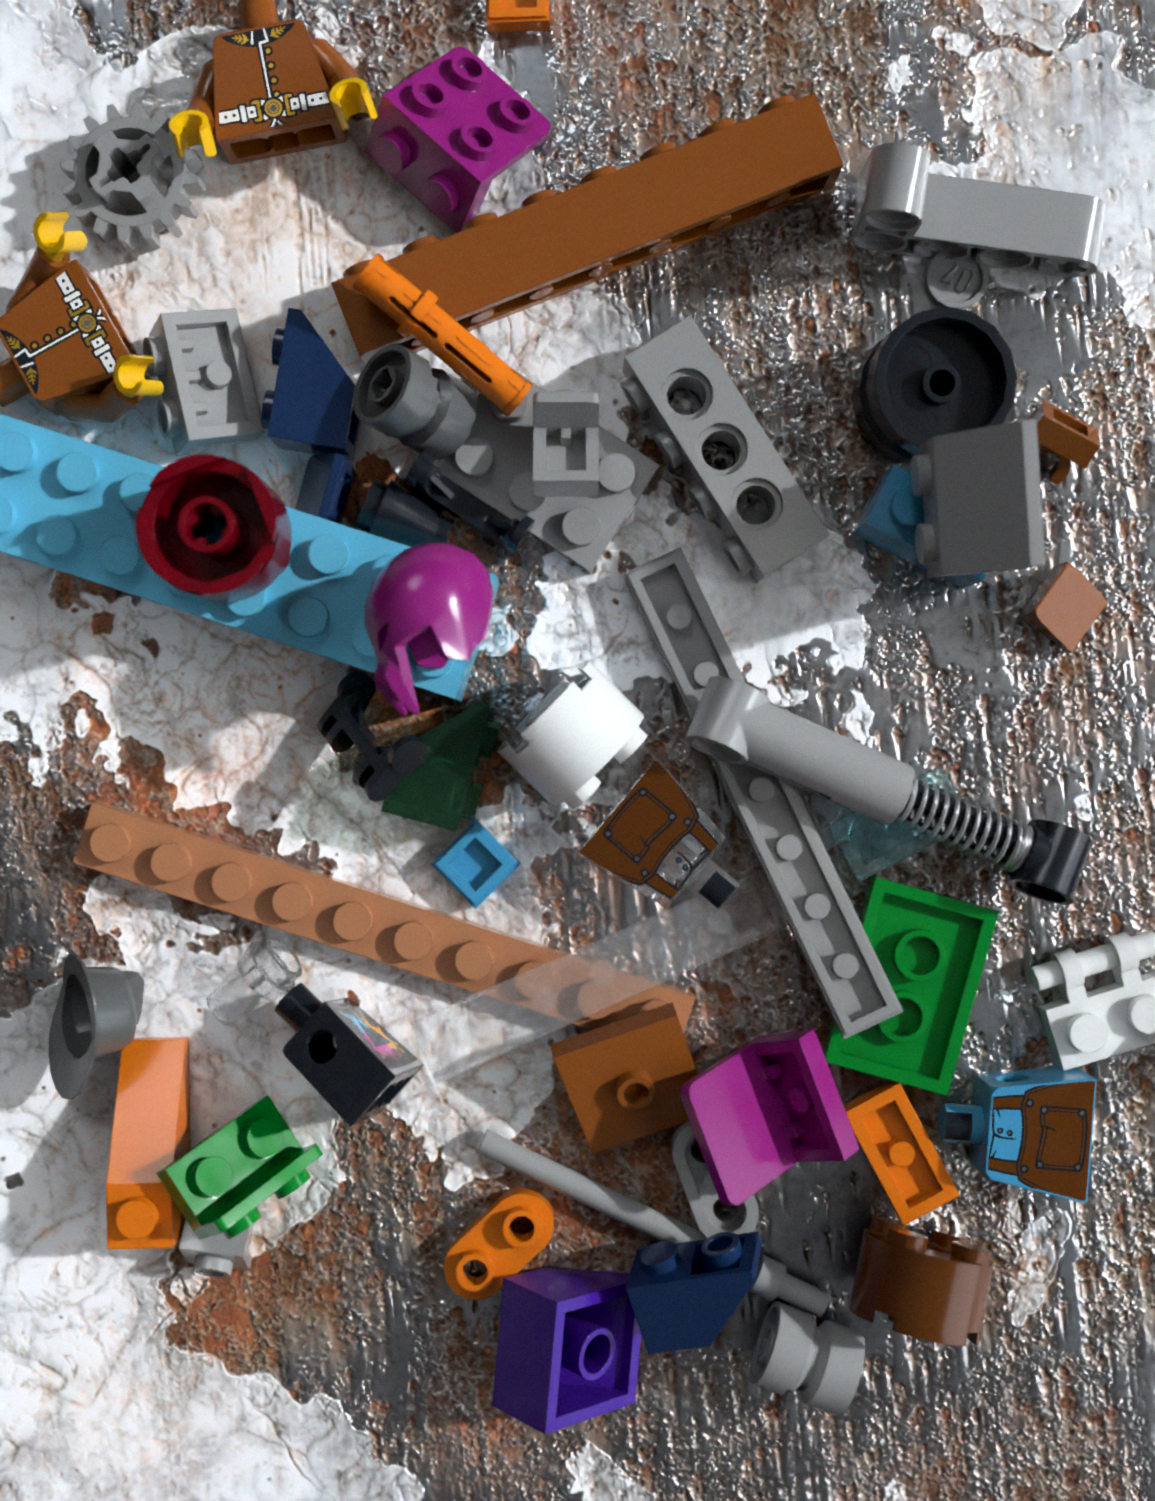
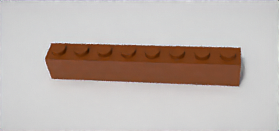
[331,93,843,365]

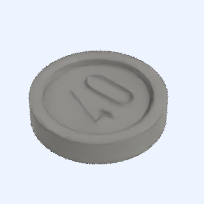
[924,251,989,310]

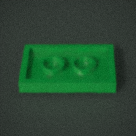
[822,875,999,1096]

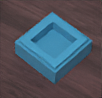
[431,819,521,909]

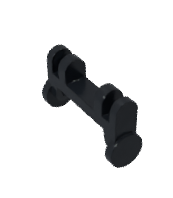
[405,450,535,559]
[317,671,428,802]

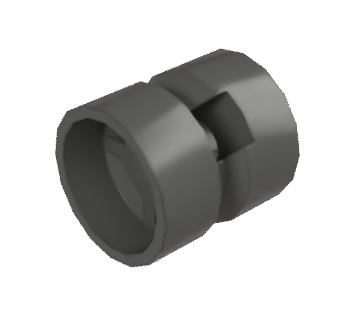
[353,344,478,460]

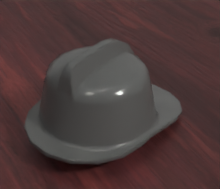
[48,954,144,1100]

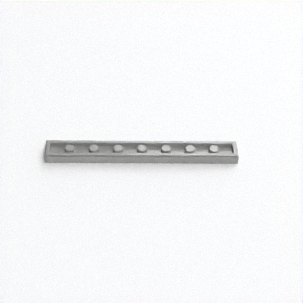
[623,547,904,1039]

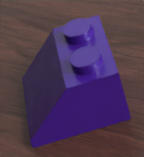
[492,1267,641,1434]

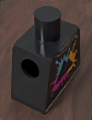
[274,983,424,1126]

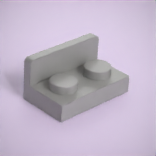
[143,308,264,456]

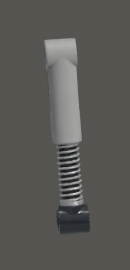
[685,676,1093,905]

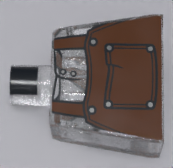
[577,759,740,913]

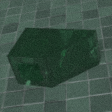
[381,703,501,831]

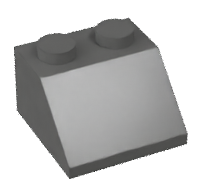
[910,419,1045,578]

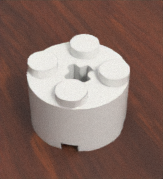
[497,660,647,810]

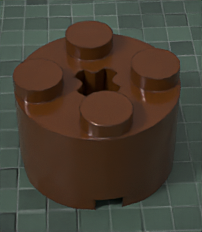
[849,1215,994,1346]

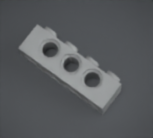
[620,315,830,583]

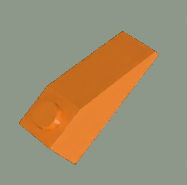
[106,1037,191,1249]

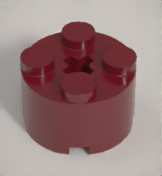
[135,454,292,603]

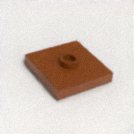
[550,1002,698,1154]

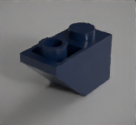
[261,308,360,461]
[626,1231,762,1354]

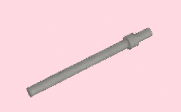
[477,1129,830,1318]

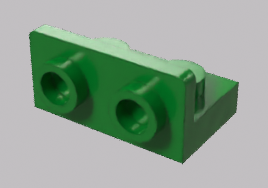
[156,1095,323,1240]

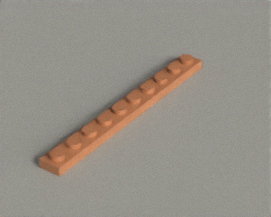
[73,802,696,1033]

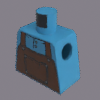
[937,1067,1097,1203]

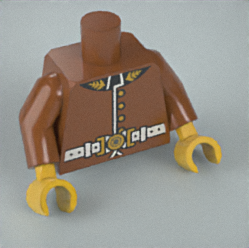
[169,0,378,165]
[0,212,164,423]

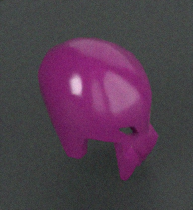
[364,542,494,716]

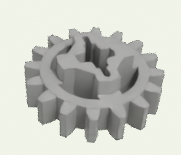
[60,102,206,251]

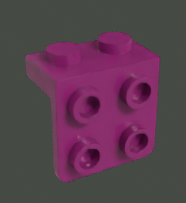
[364,47,551,233]
[680,1029,860,1205]

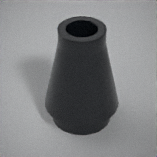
[355,478,454,547]

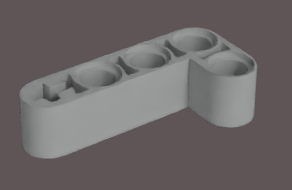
[851,142,1106,277]

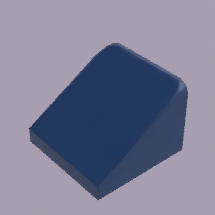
[295,453,356,524]

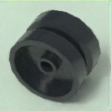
[851,306,1017,465]

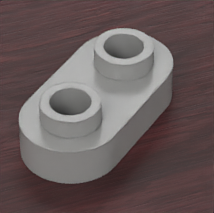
[671,1121,759,1238]

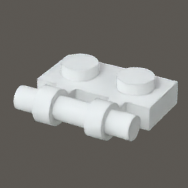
[1029,930,1155,1071]

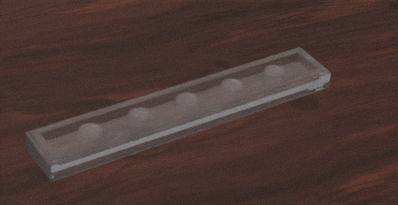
[410,869,789,1085]

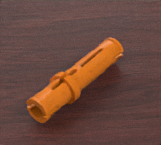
[352,253,533,417]

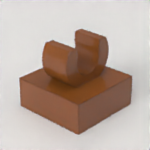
[1029,399,1100,484]

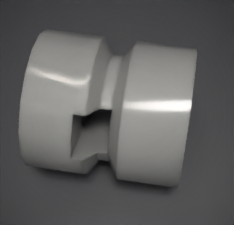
[750,1301,865,1416]

